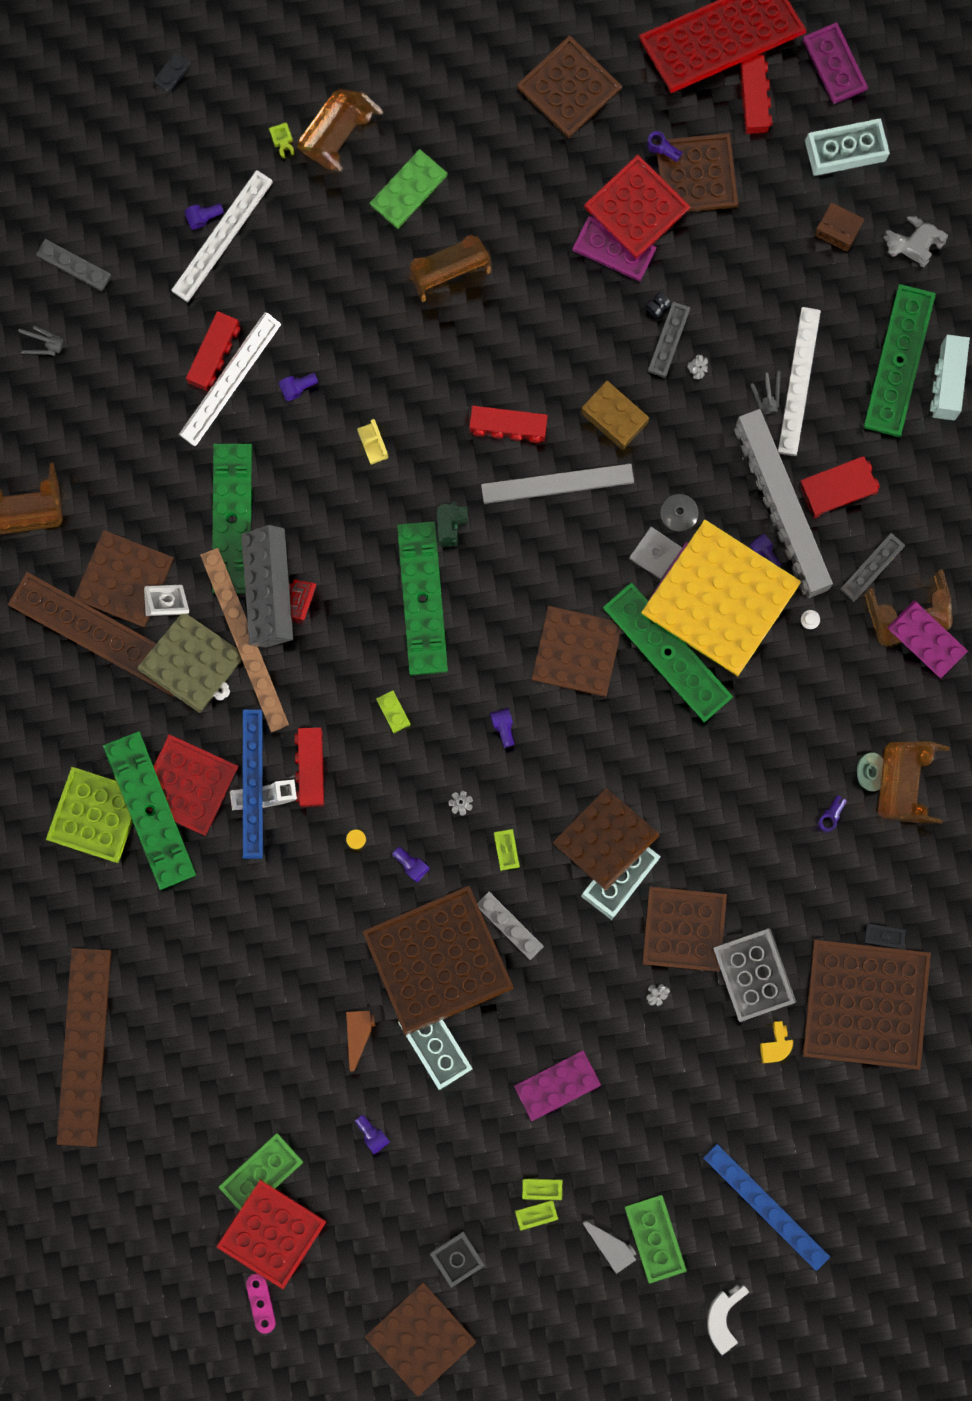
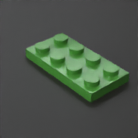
[370,149,447,229]
[219,1133,303,1210]
[625,1195,687,1283]

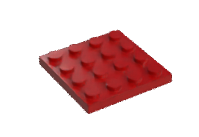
[584,155,690,259]
[146,734,239,836]
[216,1179,326,1289]

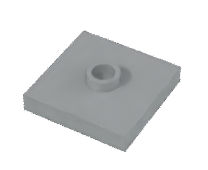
[629,527,682,580]

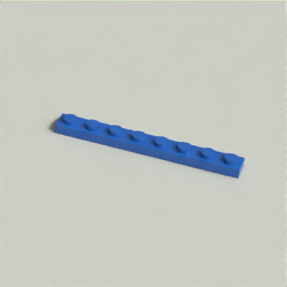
[243,710,263,859]
[703,1144,830,1271]

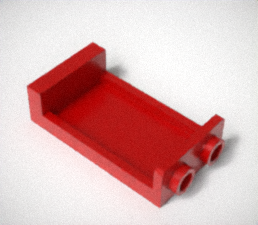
[799,456,880,519]

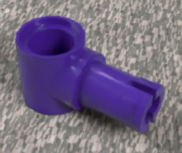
[647,131,683,162]
[184,203,224,230]
[278,372,318,401]
[748,533,782,567]
[490,708,515,748]
[818,795,847,833]
[392,847,430,883]
[354,1115,390,1154]

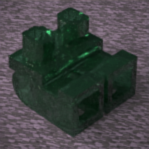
[437,502,468,547]

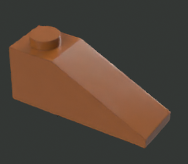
[346,1011,375,1071]

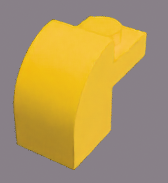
[760,1021,793,1063]

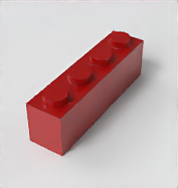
[740,55,772,134]
[186,311,241,392]
[470,406,548,443]
[295,728,324,807]

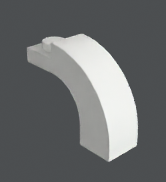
[230,780,297,811]
[707,1284,749,1355]

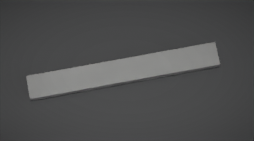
[481,464,634,504]

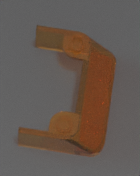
[297,89,383,171]
[409,235,491,302]
[0,463,62,534]
[865,569,953,647]
[878,741,950,823]

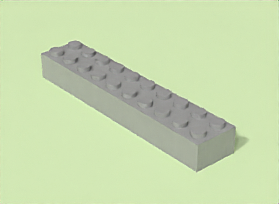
[734,409,833,599]

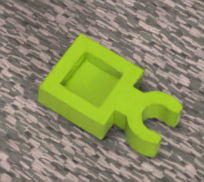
[269,122,294,158]

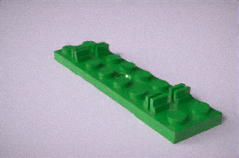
[863,284,936,437]
[212,444,252,594]
[397,522,448,675]
[603,582,733,723]
[103,731,196,890]

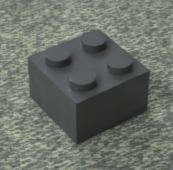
[430,1231,485,1288]

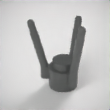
[18,326,63,356]
[751,370,781,414]

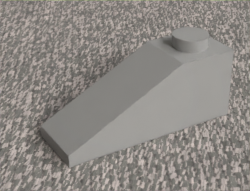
[582,1220,636,1274]

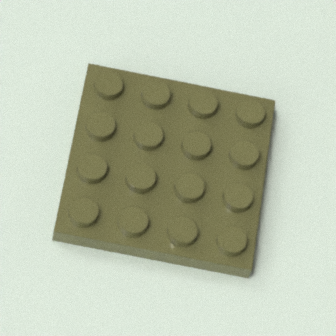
[137,614,242,713]

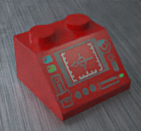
[289,579,316,625]

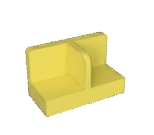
[357,419,388,465]

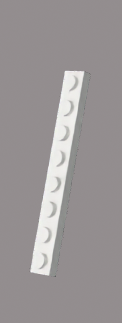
[172,170,273,302]
[778,307,821,456]
[179,312,281,446]

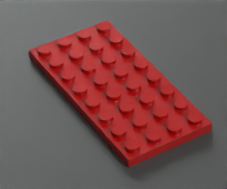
[639,0,806,93]

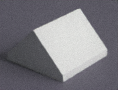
[144,585,189,616]

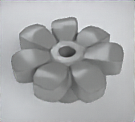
[687,355,708,379]
[448,791,473,816]
[647,984,670,1006]

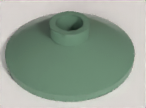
[857,753,887,791]

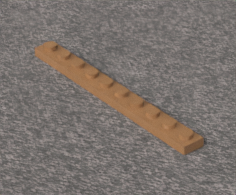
[200,548,289,732]

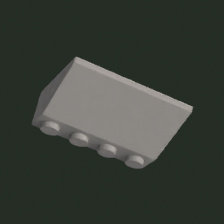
[713,929,796,1022]

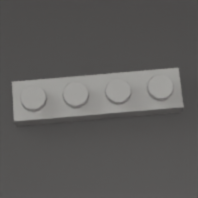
[477,892,544,960]

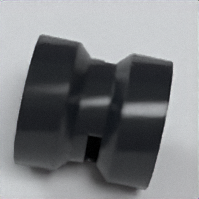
[645,292,671,318]

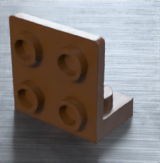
[814,203,864,252]

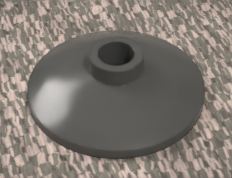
[660,494,698,532]

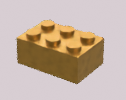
[581,381,649,450]

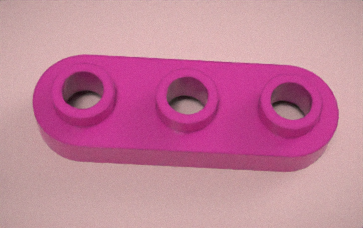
[246,1274,276,1333]

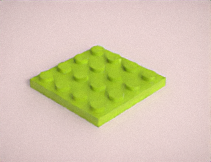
[46,767,133,863]

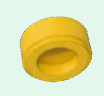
[346,830,366,849]

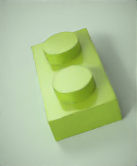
[376,691,411,733]
[494,829,520,871]
[522,1179,562,1200]
[515,1200,558,1231]

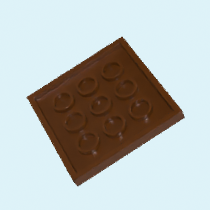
[517,35,622,138]
[655,133,738,212]
[74,530,174,628]
[532,606,621,697]
[553,788,660,891]
[642,887,727,972]
[365,1282,476,1397]

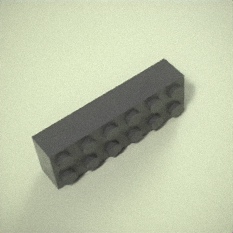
[241,525,293,648]

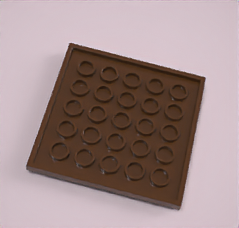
[362,886,514,1035]
[803,940,931,1070]

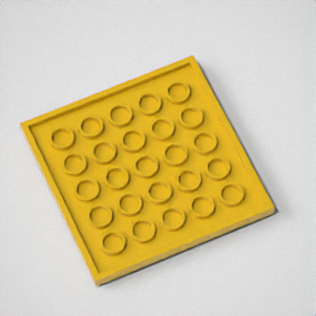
[641,520,801,676]

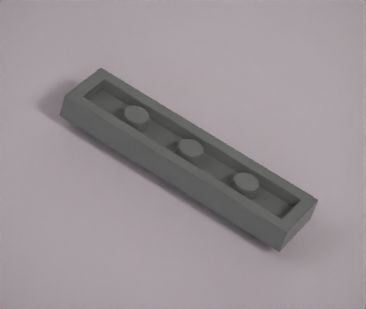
[36,239,111,291]
[648,302,691,378]
[840,533,905,602]

